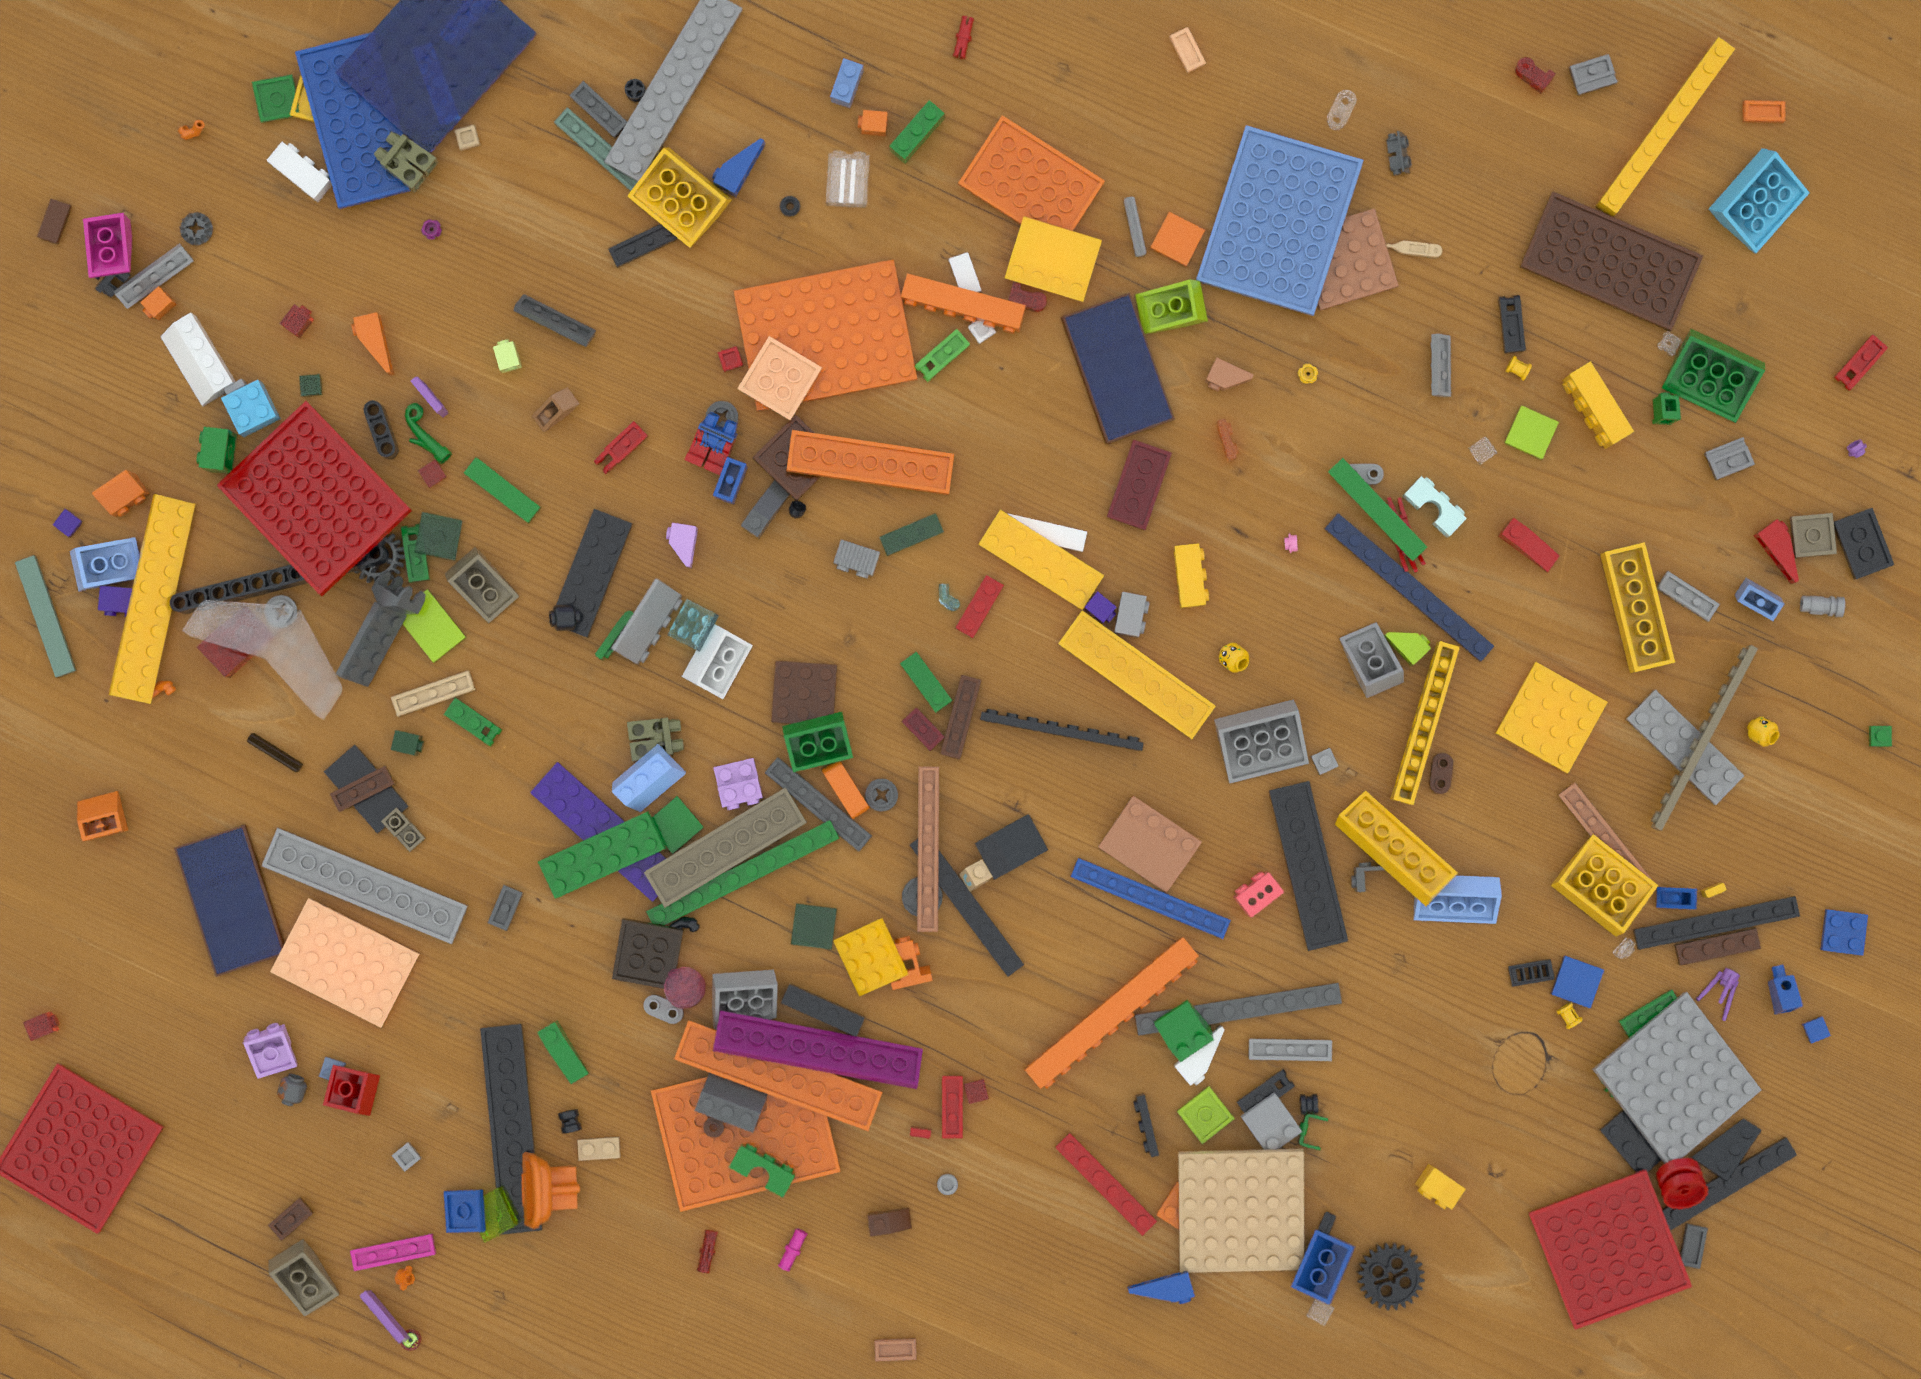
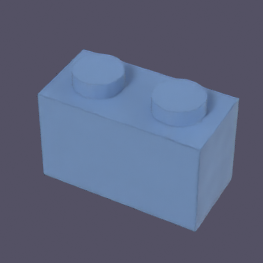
[830,58,864,108]
[1735,578,1784,621]

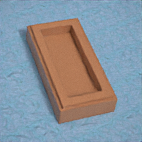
[874,1338,917,1361]

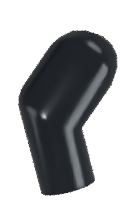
[670,917,700,932]

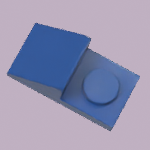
[1656,887,1697,910]

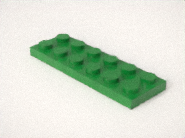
[538,811,666,899]

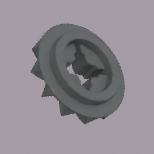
[179,212,213,245]
[706,401,738,428]
[865,779,898,811]

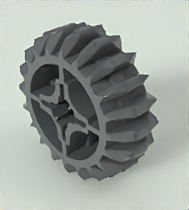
[354,533,405,583]

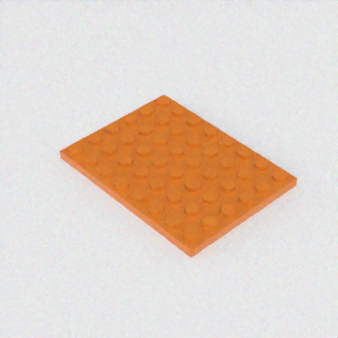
[734,259,917,411]
[651,1076,841,1212]

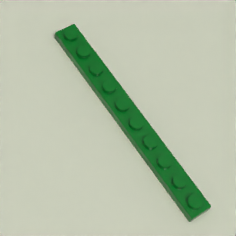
[646,820,840,925]

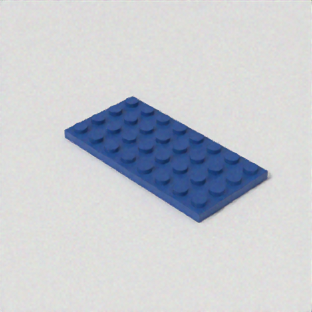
[295,32,412,209]

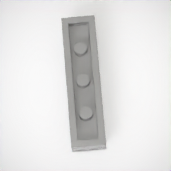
[114,243,193,309]
[1248,1038,1332,1061]

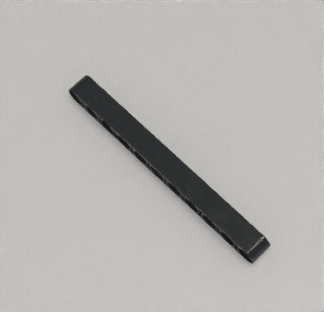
[170,544,389,614]

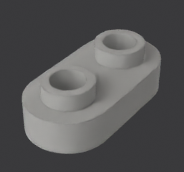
[1350,464,1384,485]
[644,995,684,1024]

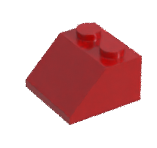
[323,1065,380,1116]

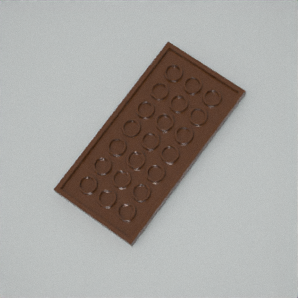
[1520,192,1703,331]

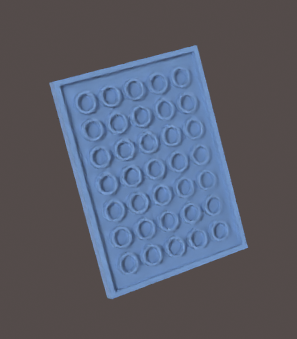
[1196,125,1364,316]

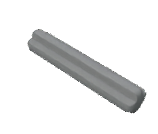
[1124,197,1146,257]

